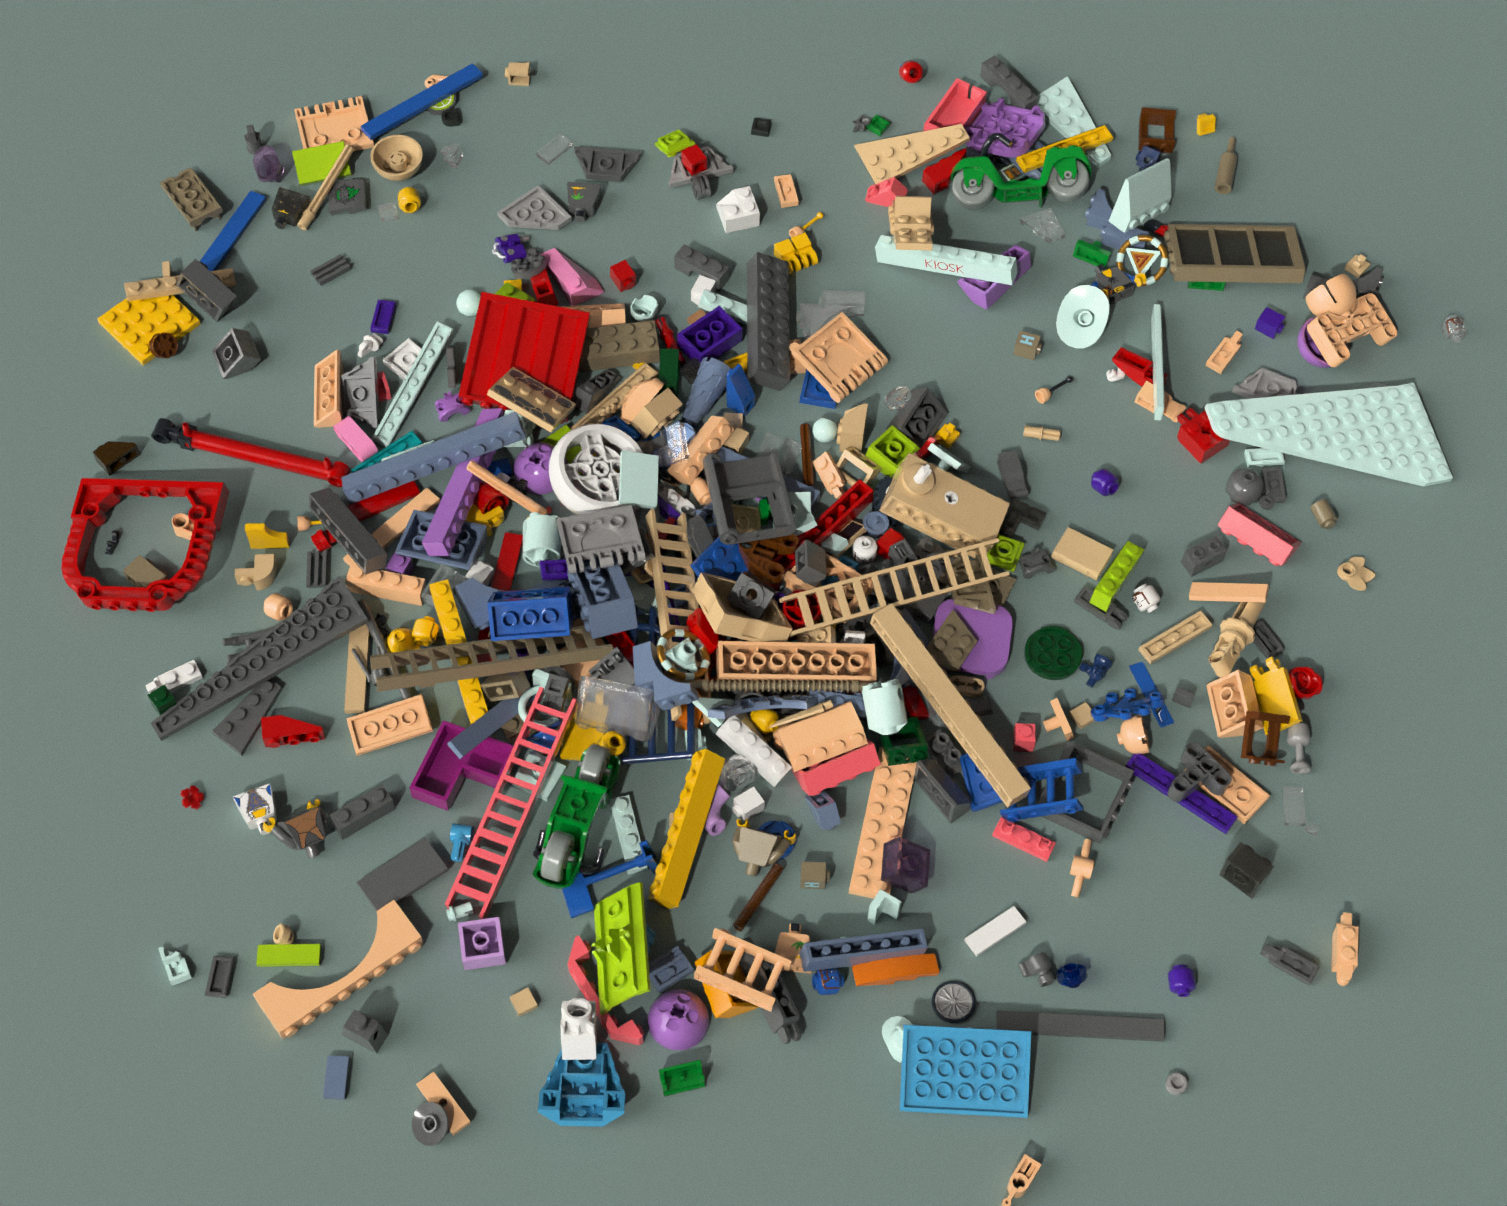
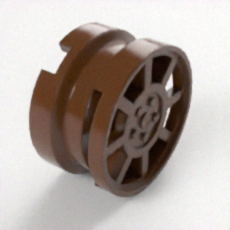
[149,333,178,358]

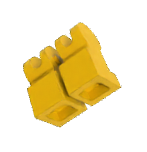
[774,232,818,275]

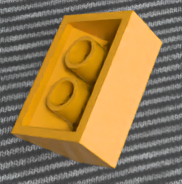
[695,950,759,1018]

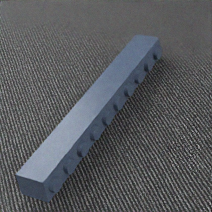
[341,412,526,504]

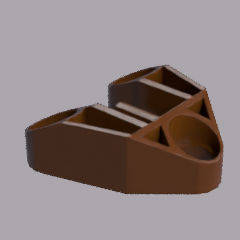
[738,534,799,584]

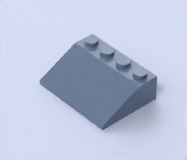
[395,510,487,570]

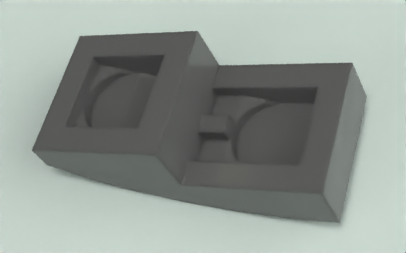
[540,674,569,719]

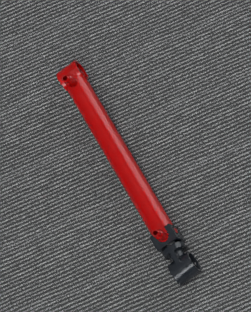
[151,418,351,487]

